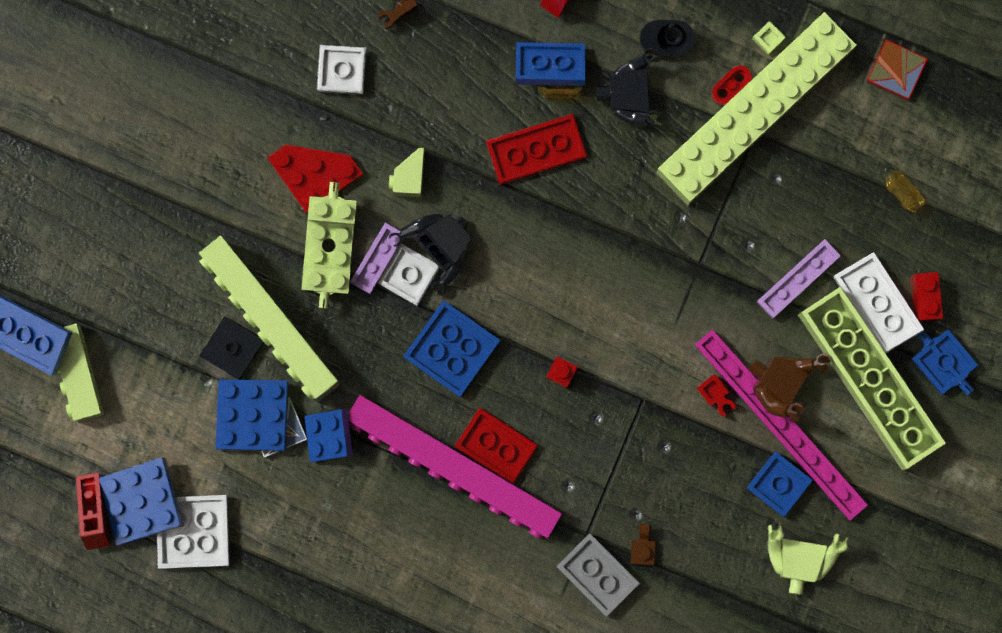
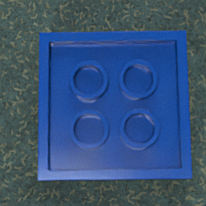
[403,300,500,397]
[215,380,289,451]
[99,457,183,546]

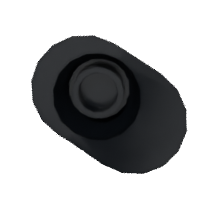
[639,20,695,56]

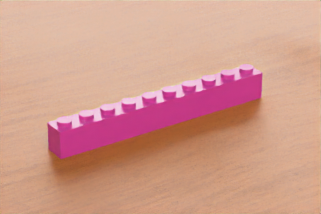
[348,395,561,540]

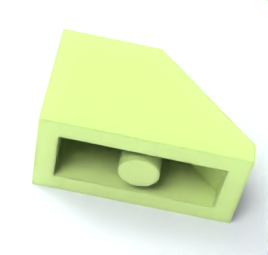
[389,148,425,197]

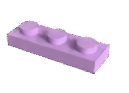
[350,223,404,295]

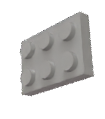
[556,533,640,617]

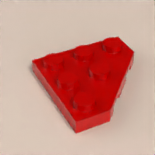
[267,145,363,214]

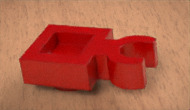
[696,374,736,417]

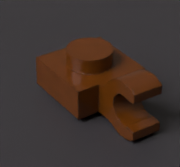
[377,0,418,30]
[630,524,655,565]

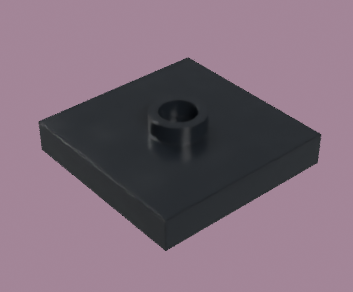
[199,317,264,380]

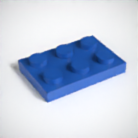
[516,42,585,86]

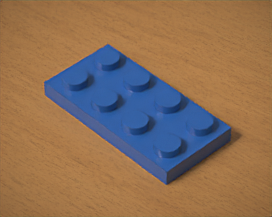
[0,295,73,376]

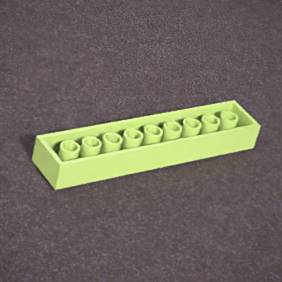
[656,12,856,206]

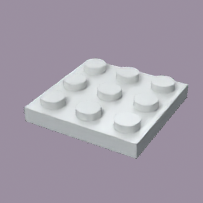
[157,495,229,568]

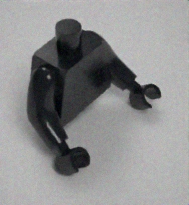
[596,48,663,126]
[388,214,470,295]

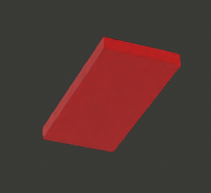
[486,114,587,185]

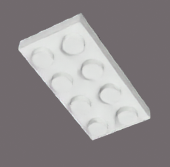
[834,252,924,354]

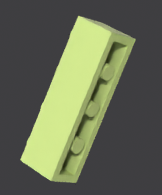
[57,323,104,422]

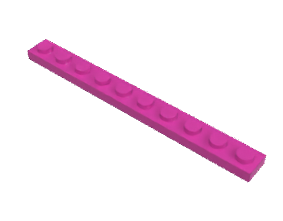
[694,329,867,521]

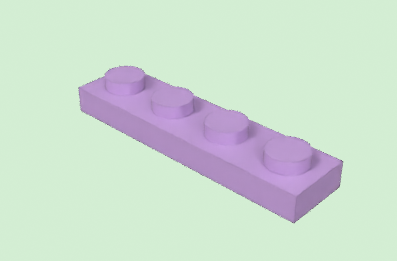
[757,239,840,319]

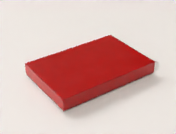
[454,408,538,485]

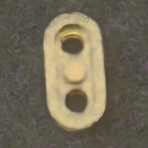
[537,85,583,99]
[885,170,925,212]

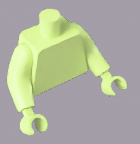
[768,525,848,595]

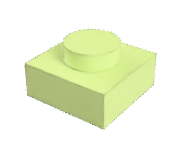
[752,21,785,55]

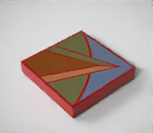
[866,40,928,101]

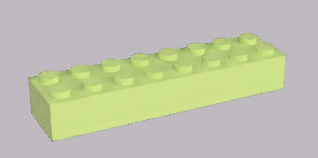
[199,236,341,402]
[798,287,946,470]

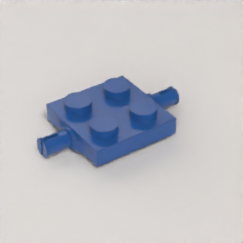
[911,329,978,396]

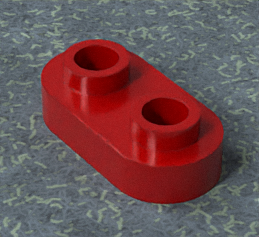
[711,66,752,106]

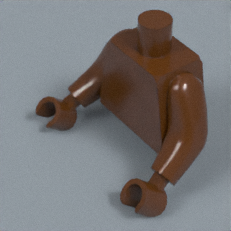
[748,354,831,422]

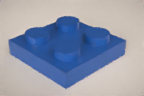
[304,409,353,462]
[746,451,812,517]

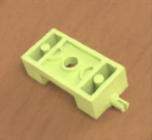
[301,182,356,308]

